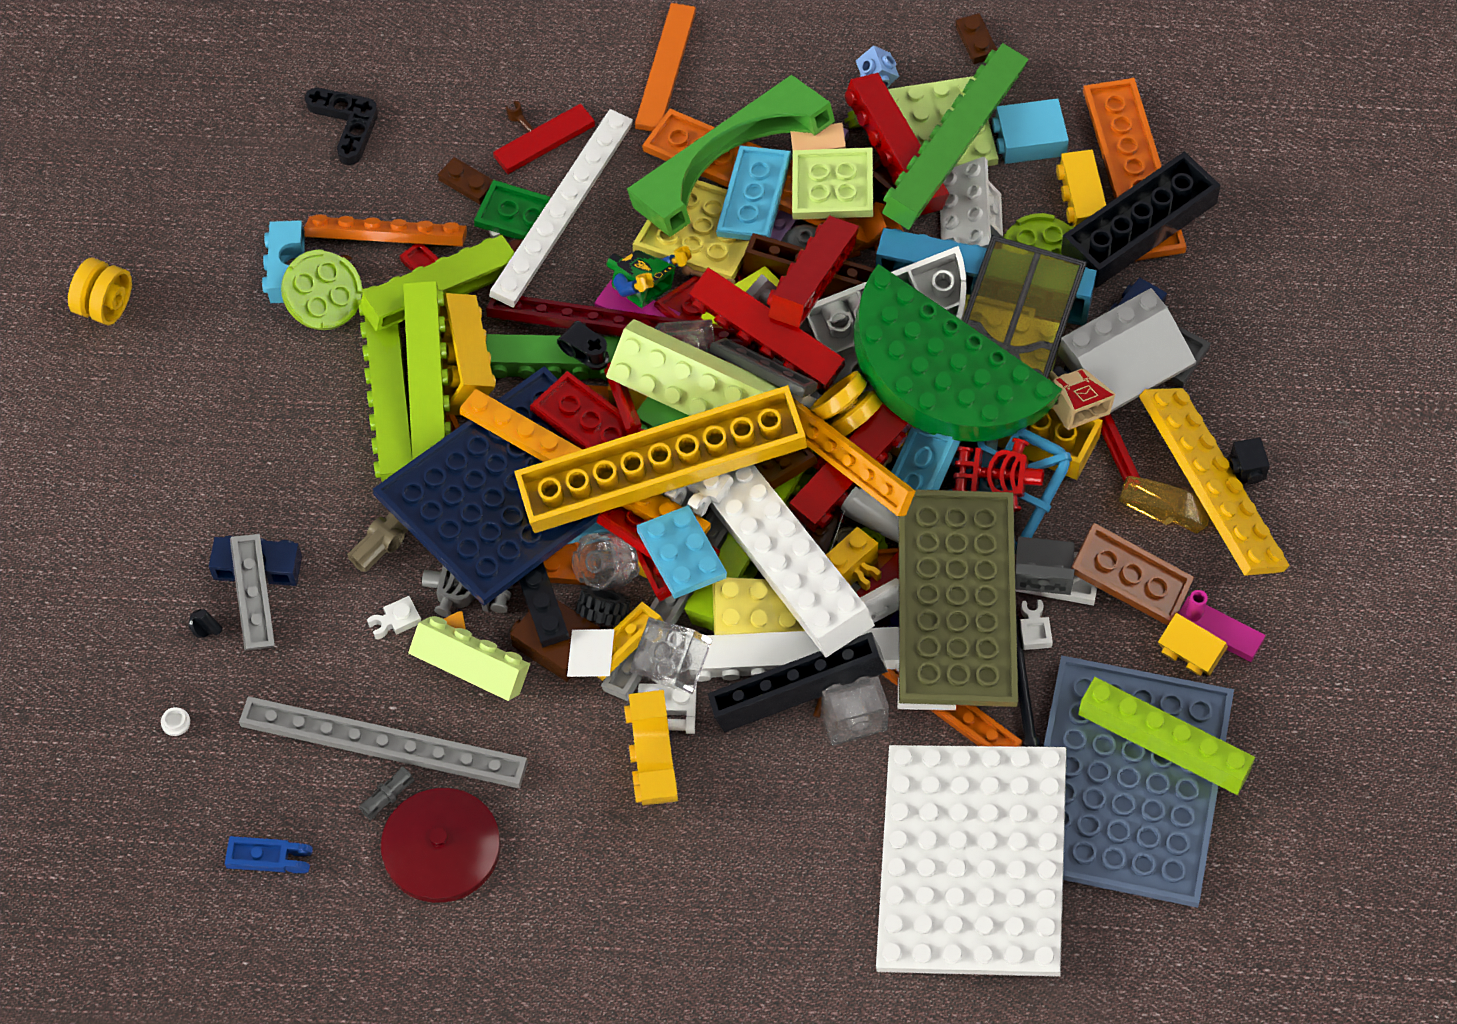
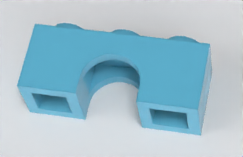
[262,221,305,303]

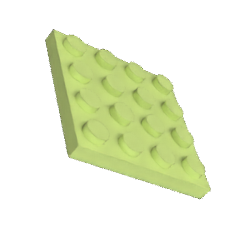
[888,76,999,167]

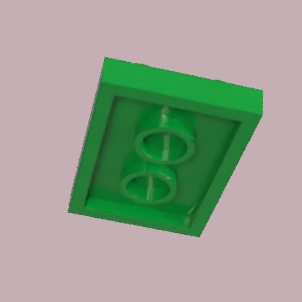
[474,180,551,240]

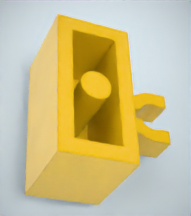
[826,527,881,591]

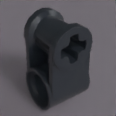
[557,321,609,370]

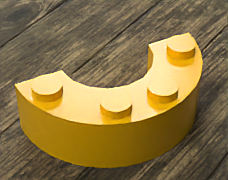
[624,690,678,806]

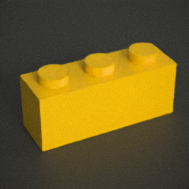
[1056,150,1106,227]

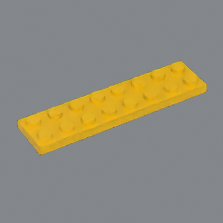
[1139,388,1290,576]

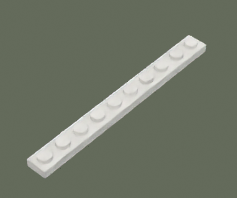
[489,109,633,308]

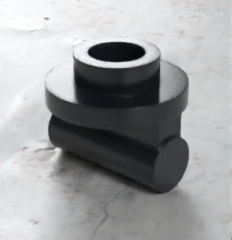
[189,609,223,638]

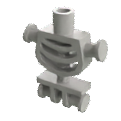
[422,566,513,617]

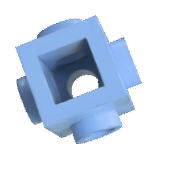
[856,45,899,88]

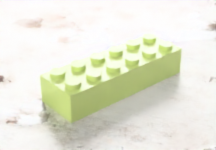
[606,319,780,416]

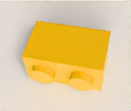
[1158,613,1228,676]

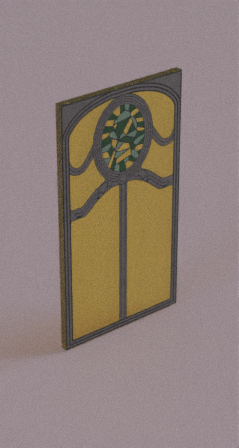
[962,235,1087,379]

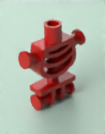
[952,438,1044,512]

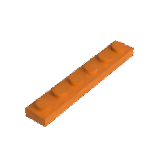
[304,214,467,246]

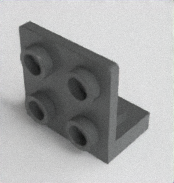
[1015,537,1075,595]

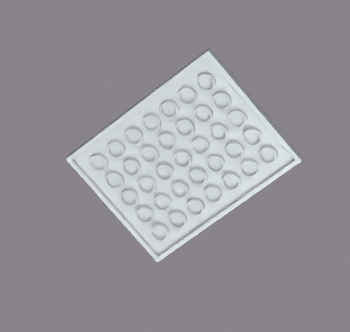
[876,745,1067,976]

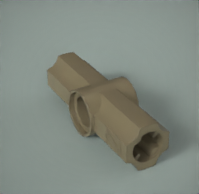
[347,512,409,572]

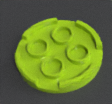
[1002,213,1074,265]
[281,249,362,330]

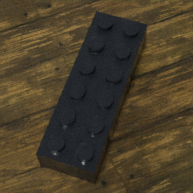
[1061,151,1221,288]

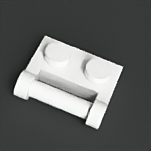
[638,683,697,734]

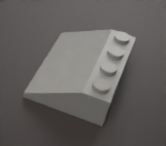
[1058,288,1196,413]

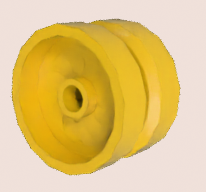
[68,257,132,326]
[810,371,882,436]

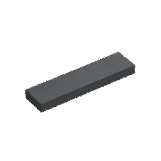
[709,338,818,398]

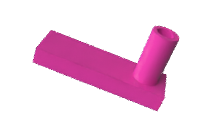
[1178,590,1266,662]

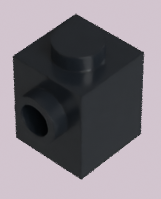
[1229,437,1270,484]

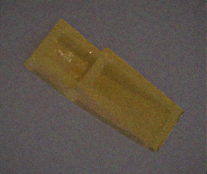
[1119,476,1210,534]

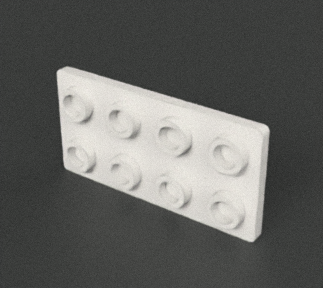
[940,157,1003,248]

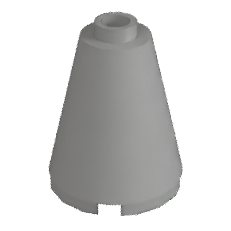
[840,486,898,543]

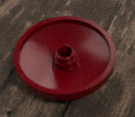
[381,788,501,903]

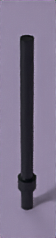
[1016,615,1040,747]

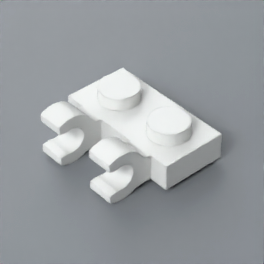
[665,473,734,517]

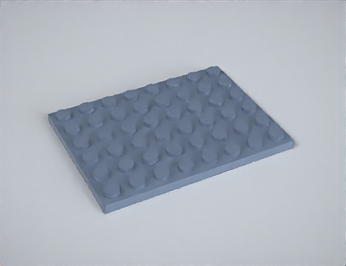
[1043,655,1234,908]

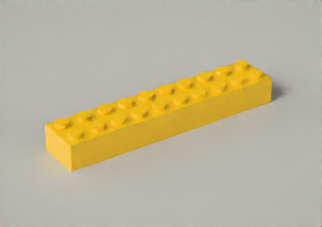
[514,385,807,534]

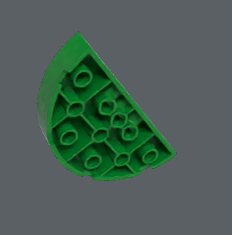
[854,264,1062,442]

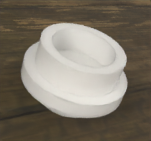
[161,707,191,736]

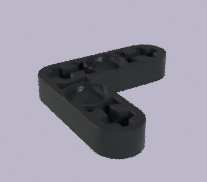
[305,88,378,165]

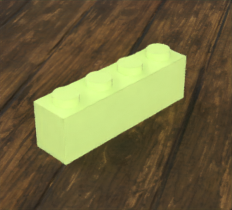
[408,616,530,701]

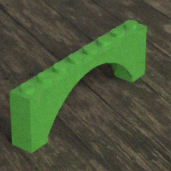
[627,75,835,237]

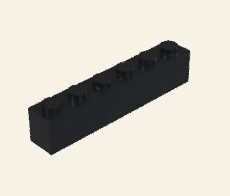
[707,632,888,733]

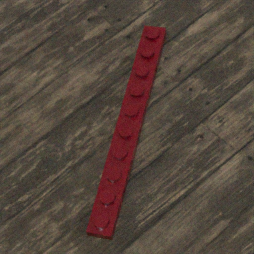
[486,296,753,350]

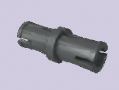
[358,767,415,820]

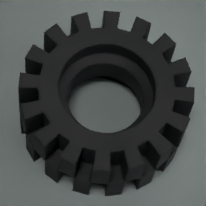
[576,586,631,626]

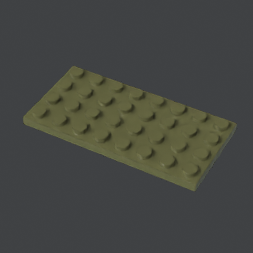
[898,489,1018,707]

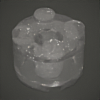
[572,532,640,591]

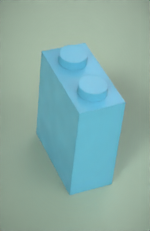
[992,99,1069,164]

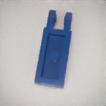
[225,836,313,874]

